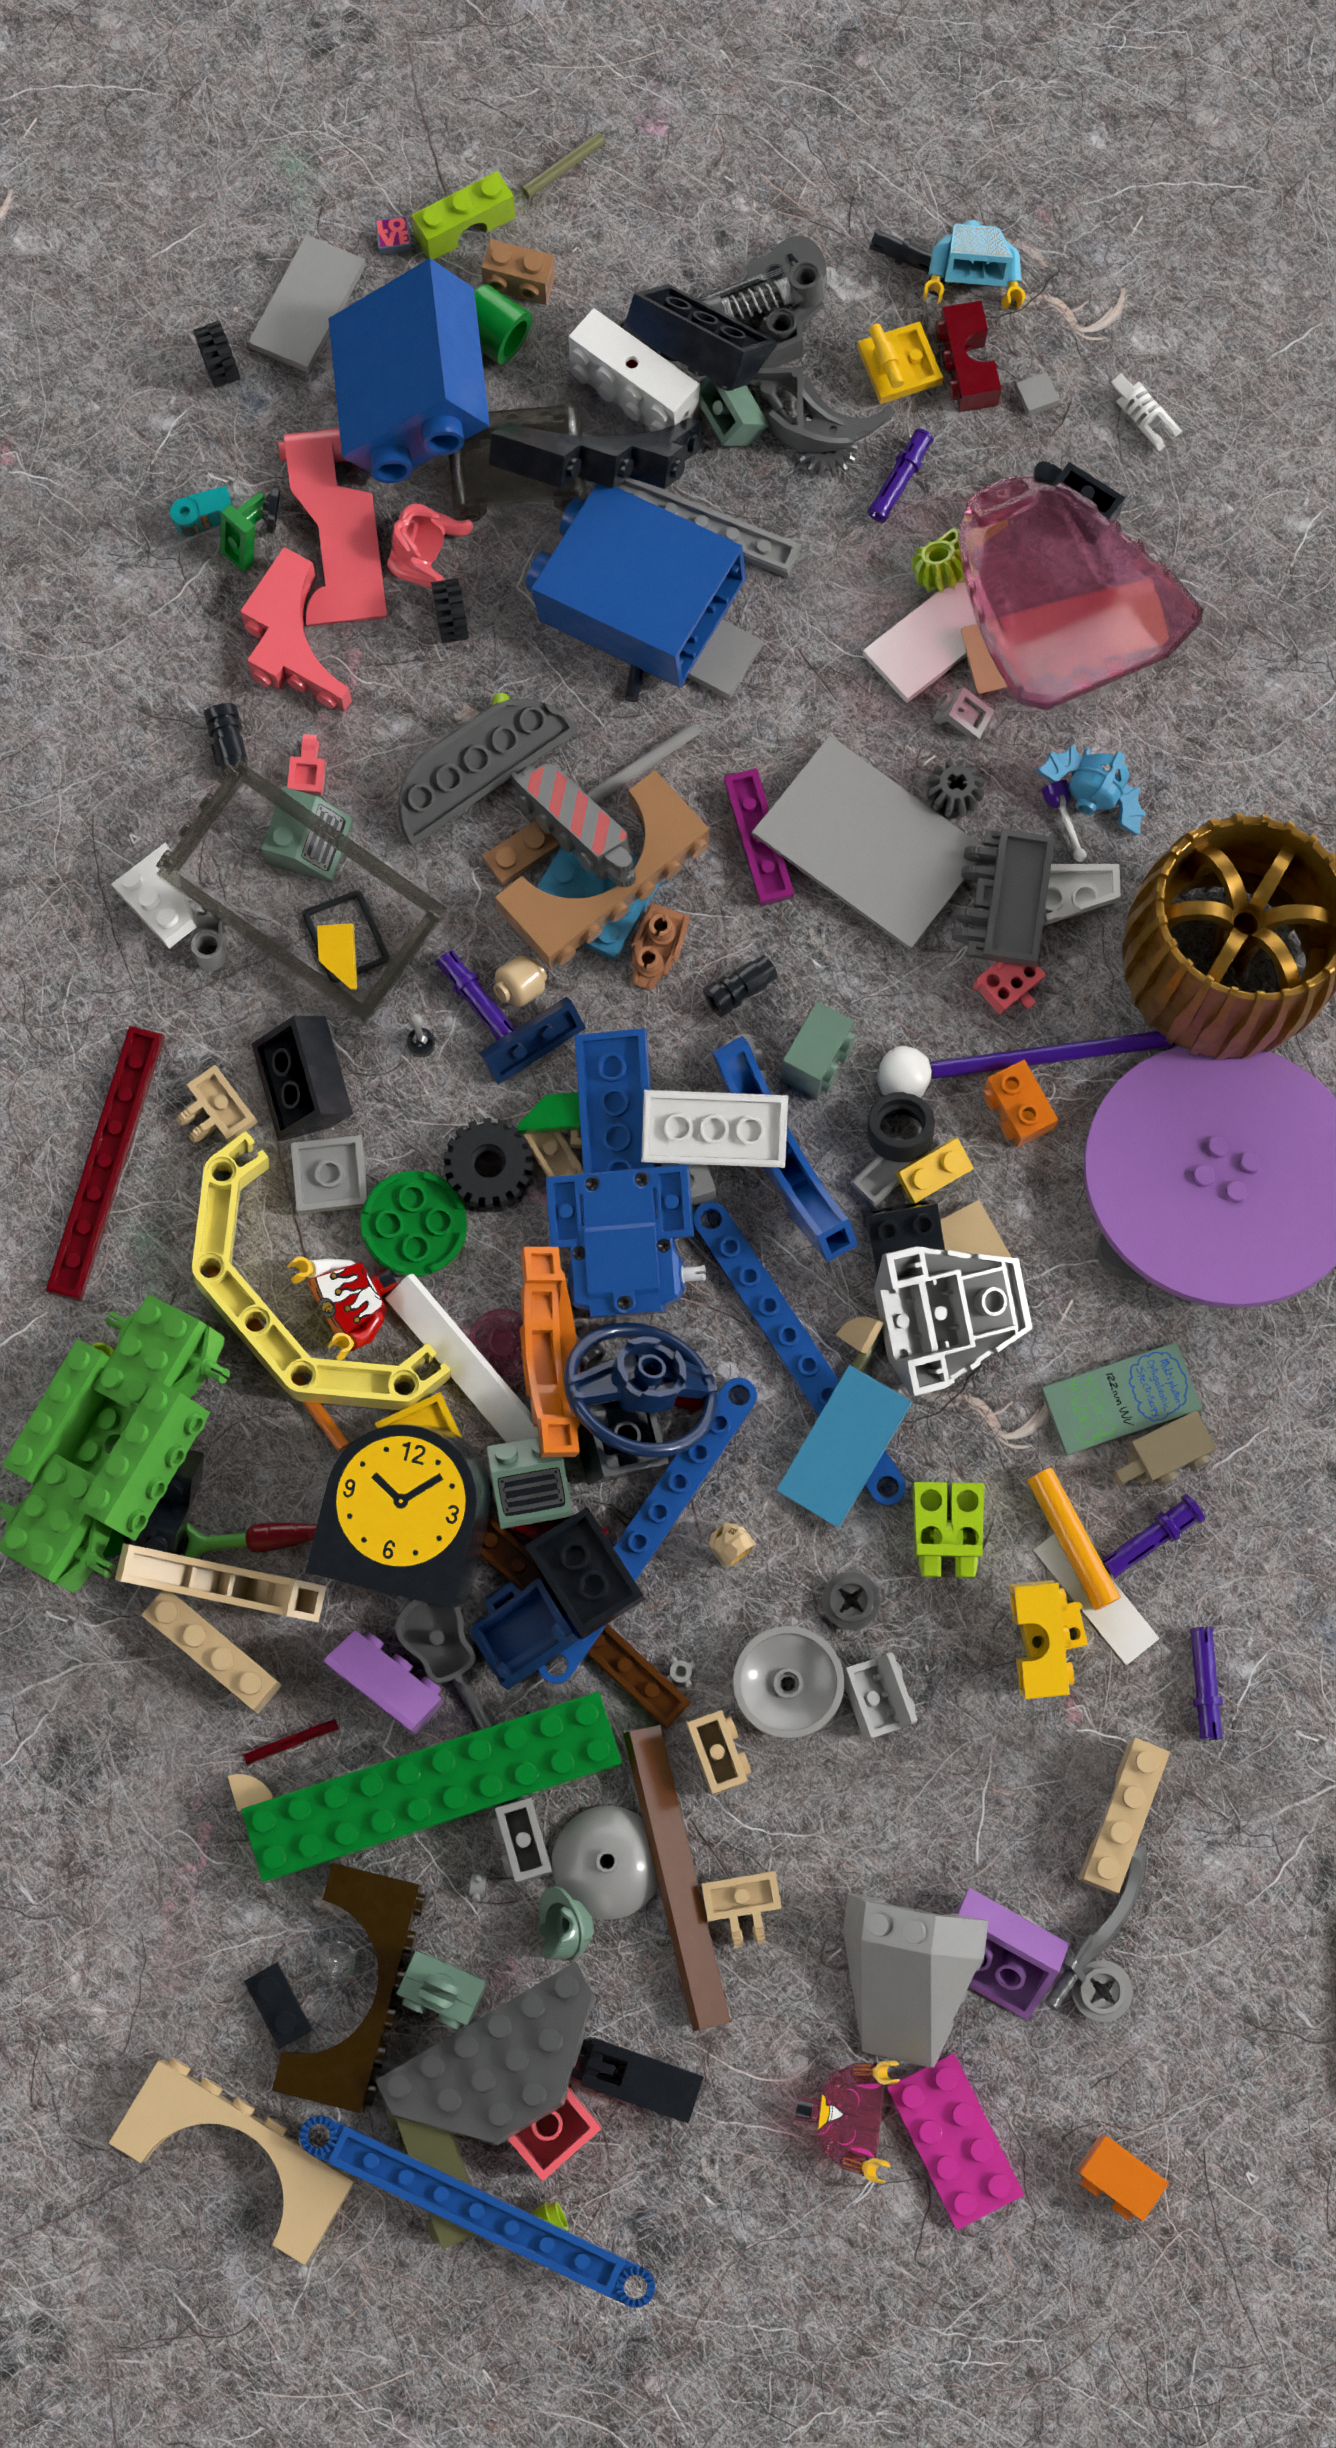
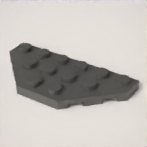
[375,1962,596,2146]

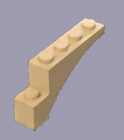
[115,1543,327,1623]

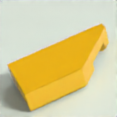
[317,923,357,990]

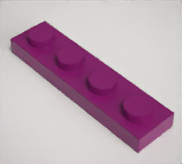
[724,768,794,907]

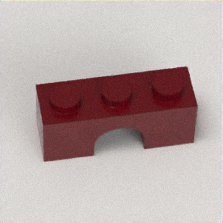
[936,301,1002,412]

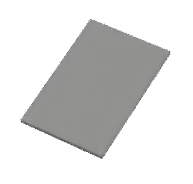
[751,735,984,950]

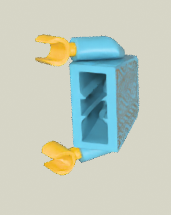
[922,220,1026,310]

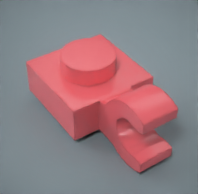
[287,734,326,796]

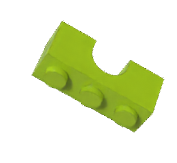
[411,171,516,260]

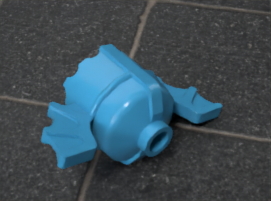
[1036,745,1146,836]

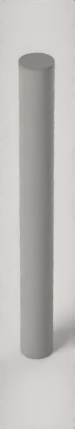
[586,723,699,803]

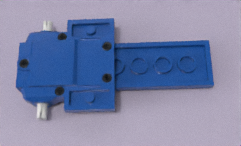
[546,1028,706,1319]

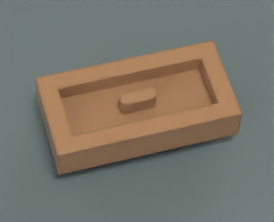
[482,820,559,887]

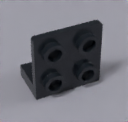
[862,1199,945,1277]

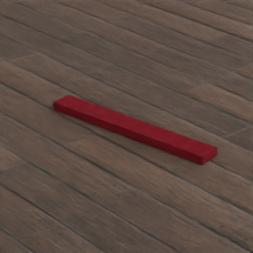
[46,1025,165,1302]

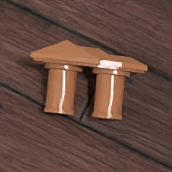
[630,902,690,991]

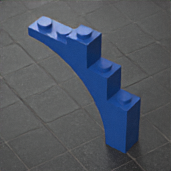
[711,1036,858,1262]

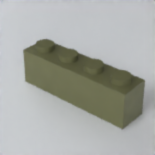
[385,2108,478,2249]

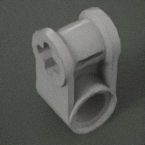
[189,901,228,971]

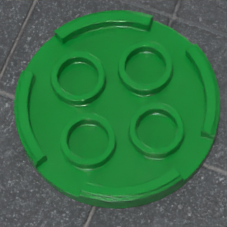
[360,1171,467,1277]

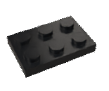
[525,1507,646,1639]

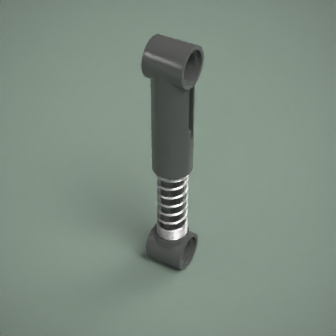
[617,260,825,352]

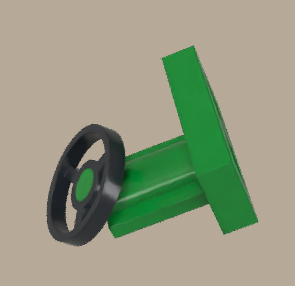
[220,485,280,573]

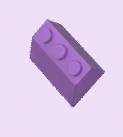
[323,1630,444,1737]
[954,1888,1070,2020]

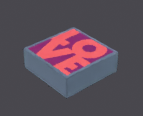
[375,216,412,255]

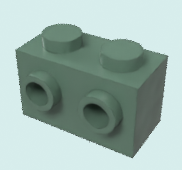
[699,377,769,446]

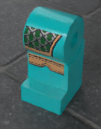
[170,485,233,537]

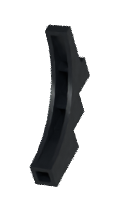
[489,418,702,489]

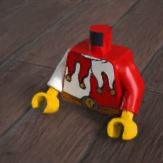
[287,1257,398,1361]

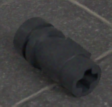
[204,703,249,779]
[703,955,778,1017]

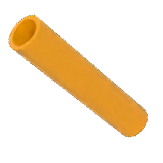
[1027,1468,1121,1611]

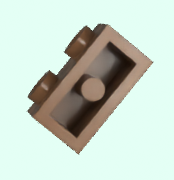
[481,239,555,305]

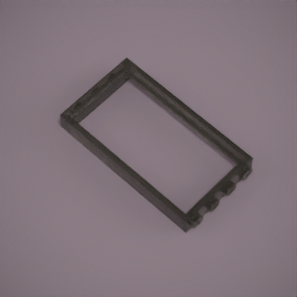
[156,760,447,1025]

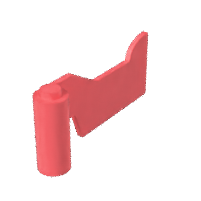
[278,428,387,627]

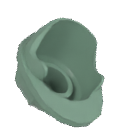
[537,1886,594,1961]

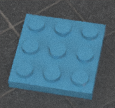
[537,847,663,962]

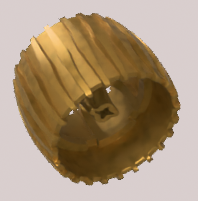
[1122,813,1336,1060]

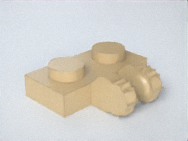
[176,1065,257,1143]
[701,1871,782,1948]

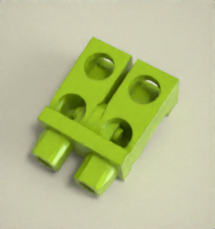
[911,1482,985,1579]

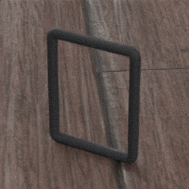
[303,890,389,983]

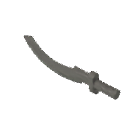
[1044,1843,1147,2011]

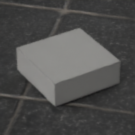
[1015,372,1060,416]

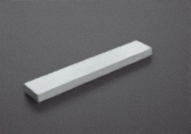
[385,1274,538,1443]

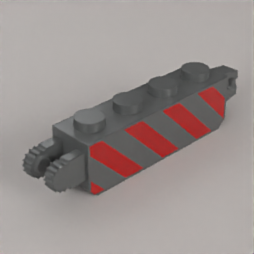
[510,764,636,888]

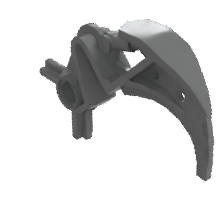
[748,302,895,453]

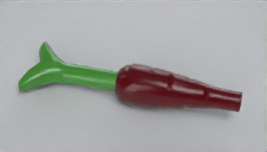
[184,1522,317,1558]

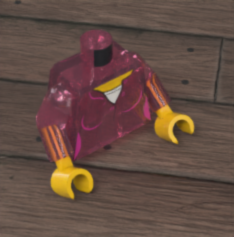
[795,2060,900,2184]

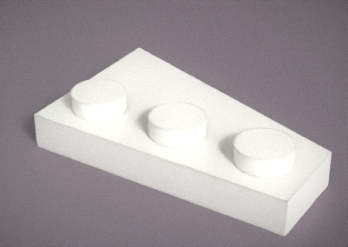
[111,842,197,948]
[1043,864,1121,926]

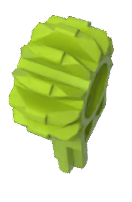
[912,511,1008,593]

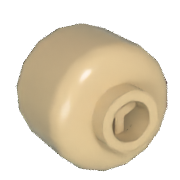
[493,955,547,1007]

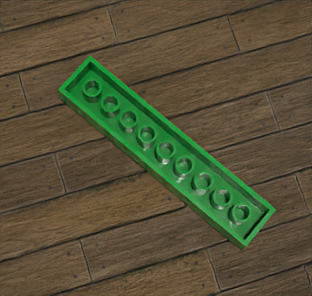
[241,1691,623,1883]

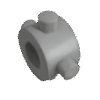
[666,1657,696,1687]
[469,1871,487,1902]

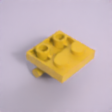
[857,321,943,404]

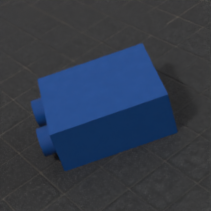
[328,258,490,483]
[526,483,746,688]

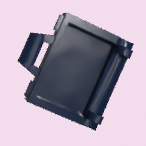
[469,1578,579,1690]

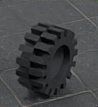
[193,321,240,388]
[431,578,469,644]

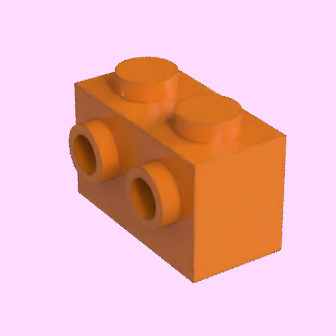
[983,1059,1058,1148]
[1075,2133,1169,2222]

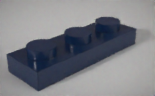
[479,996,586,1085]

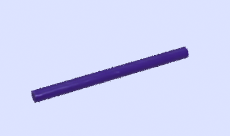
[930,1031,1175,1079]

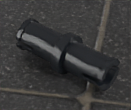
[869,229,932,274]

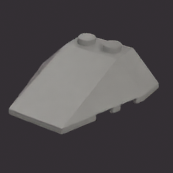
[874,1247,1033,1396]
[843,1893,989,2068]

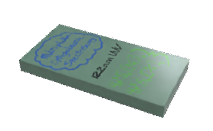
[1041,1342,1202,1457]

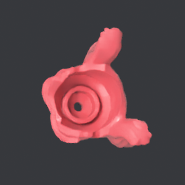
[387,503,473,588]

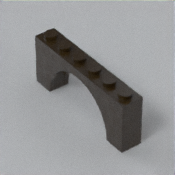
[272,1863,427,2113]

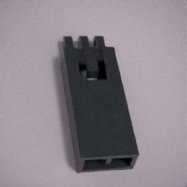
[571,2038,704,2124]

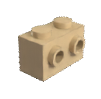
[686,1710,751,1796]

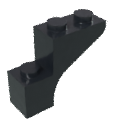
[139,1450,204,1555]

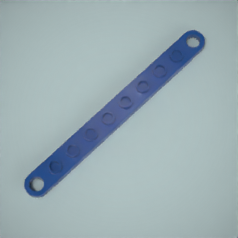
[693,1202,906,1506]
[538,1377,757,1685]
[299,2115,655,2308]

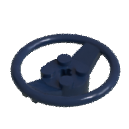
[563,1322,718,1457]

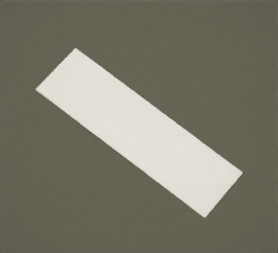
[1034,1534,1160,1665]

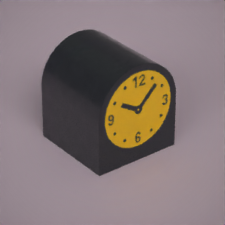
[305,1425,493,1609]

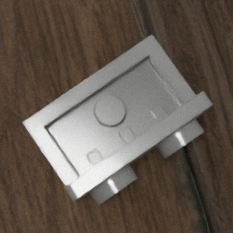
[843,1652,917,1741]

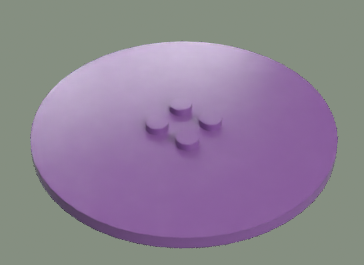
[1083,1046,1336,1308]

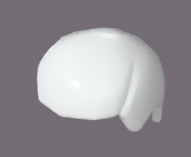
[877,1046,932,1098]

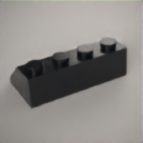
[623,284,777,391]

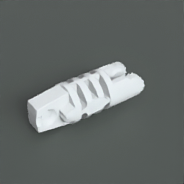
[1111,373,1182,451]

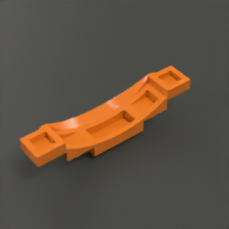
[520,1247,580,1457]

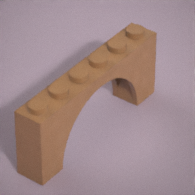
[495,770,710,969]

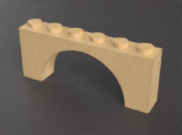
[109,2057,357,2265]

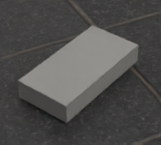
[849,1135,918,1210]

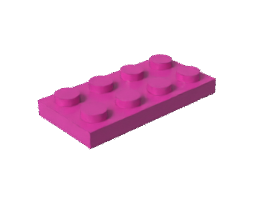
[886,2053,1024,2230]

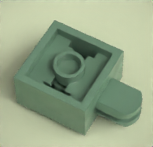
[397,1951,489,2029]

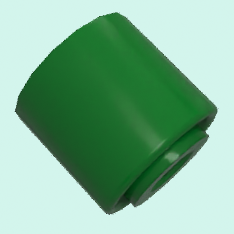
[474,284,533,365]

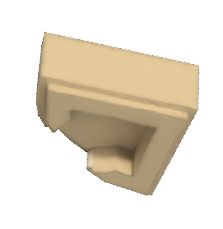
[836,1317,884,1354]
[228,1774,274,1813]

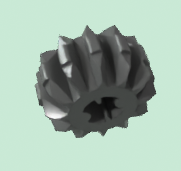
[926,758,985,818]

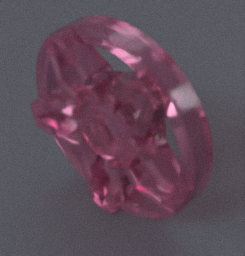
[469,1309,523,1376]

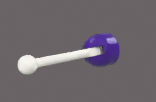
[1041,780,1087,862]

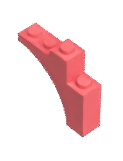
[240,547,352,712]

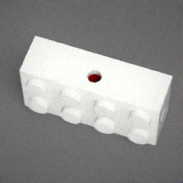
[568,308,700,432]

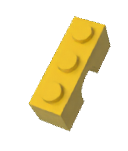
[1009,1580,1074,1699]

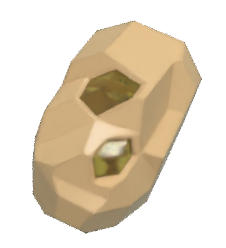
[709,1522,756,1569]

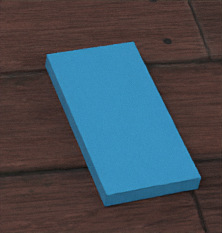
[777,1365,913,1528]

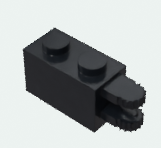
[1031,460,1126,541]

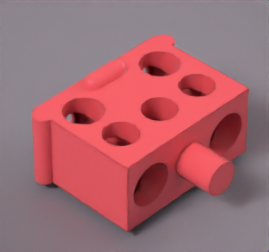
[972,962,1046,1015]

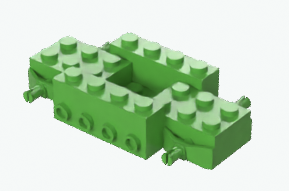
[0,1294,230,1593]

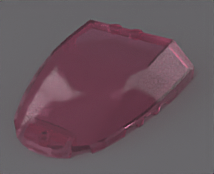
[958,476,1203,711]

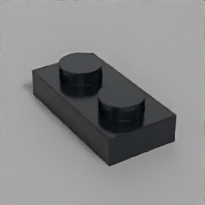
[244,1962,314,2049]

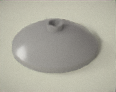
[733,1626,844,1739]
[552,1806,659,1920]

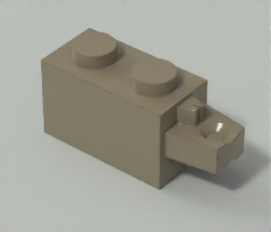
[1113,1410,1217,1487]

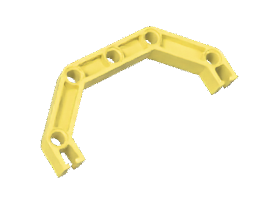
[192,1131,451,1410]

